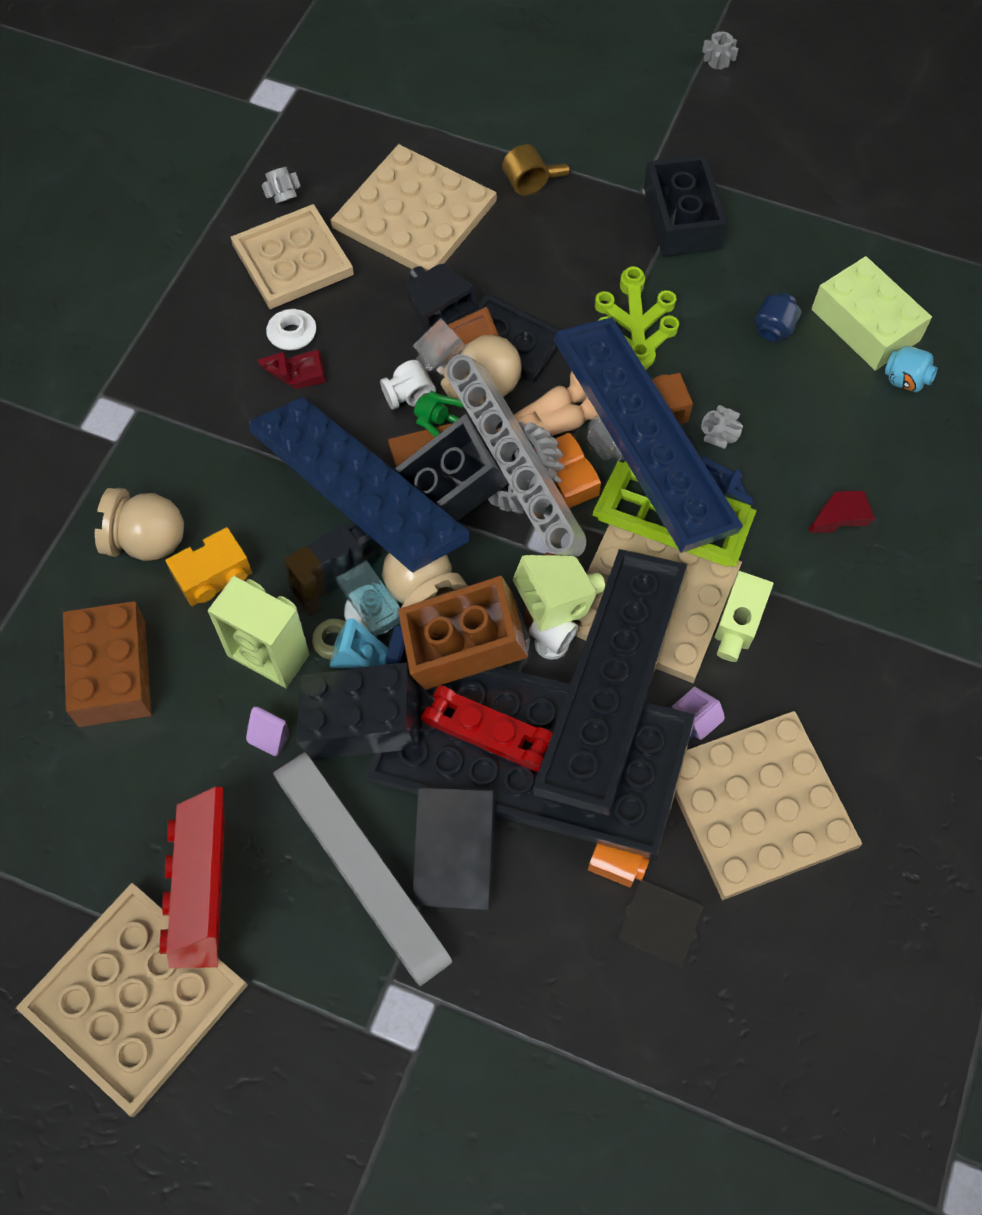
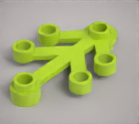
[595,266,679,370]

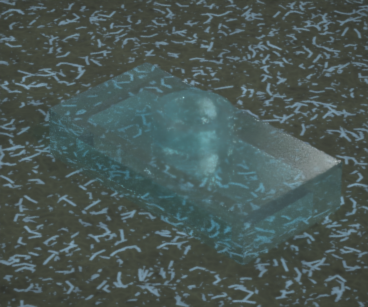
[337,561,400,637]

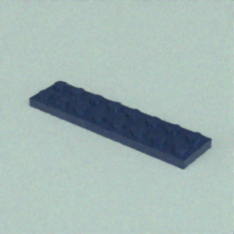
[554,317,743,553]
[249,397,469,573]

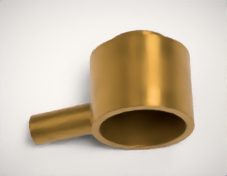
[502,144,569,195]

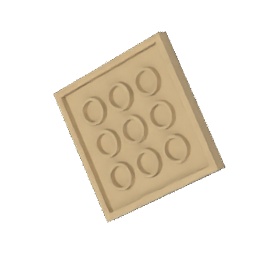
[331,144,497,271]
[573,524,742,683]
[675,711,862,900]
[16,883,248,1117]

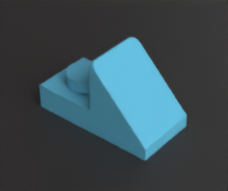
[329,618,389,669]

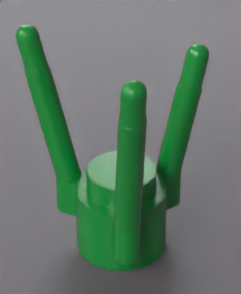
[414,390,482,437]

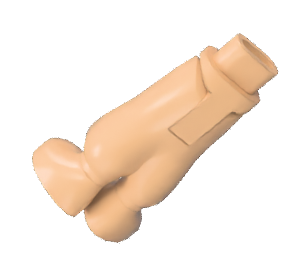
[495,371,602,445]

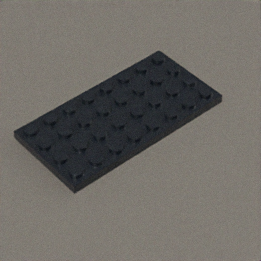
[366,667,695,860]

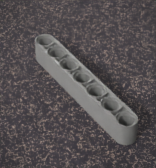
[446,354,586,557]
[273,752,453,986]

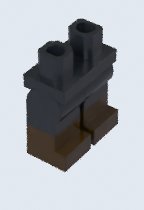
[283,522,377,616]

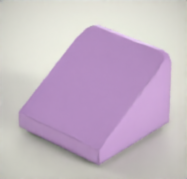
[671,687,725,740]
[246,707,290,756]

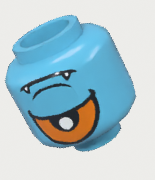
[885,346,938,392]

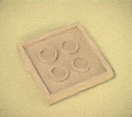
[231,204,354,309]

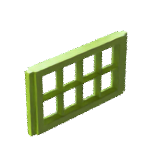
[592,461,757,568]

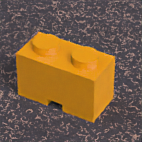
[165,527,253,607]

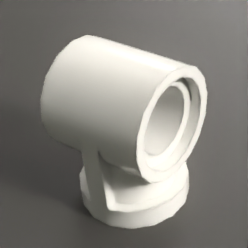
[380,360,436,410]
[528,621,579,660]

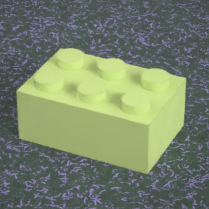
[811,256,932,371]
[208,575,310,689]

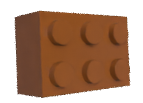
[398,576,528,690]
[63,601,151,727]

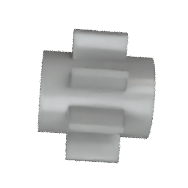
[702,31,738,69]
[261,167,301,204]
[701,405,743,449]

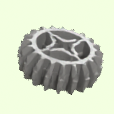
[488,422,565,513]

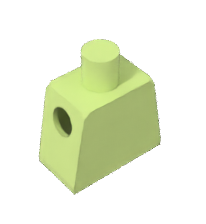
[512,555,605,631]
[714,571,773,662]

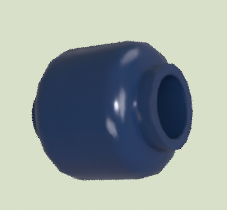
[754,293,801,342]

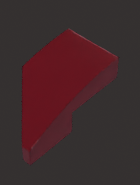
[258,349,327,389]
[808,491,875,533]

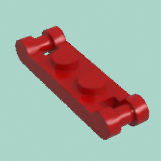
[421,685,553,772]

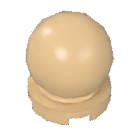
[441,334,521,404]
[95,488,184,561]
[382,553,468,608]

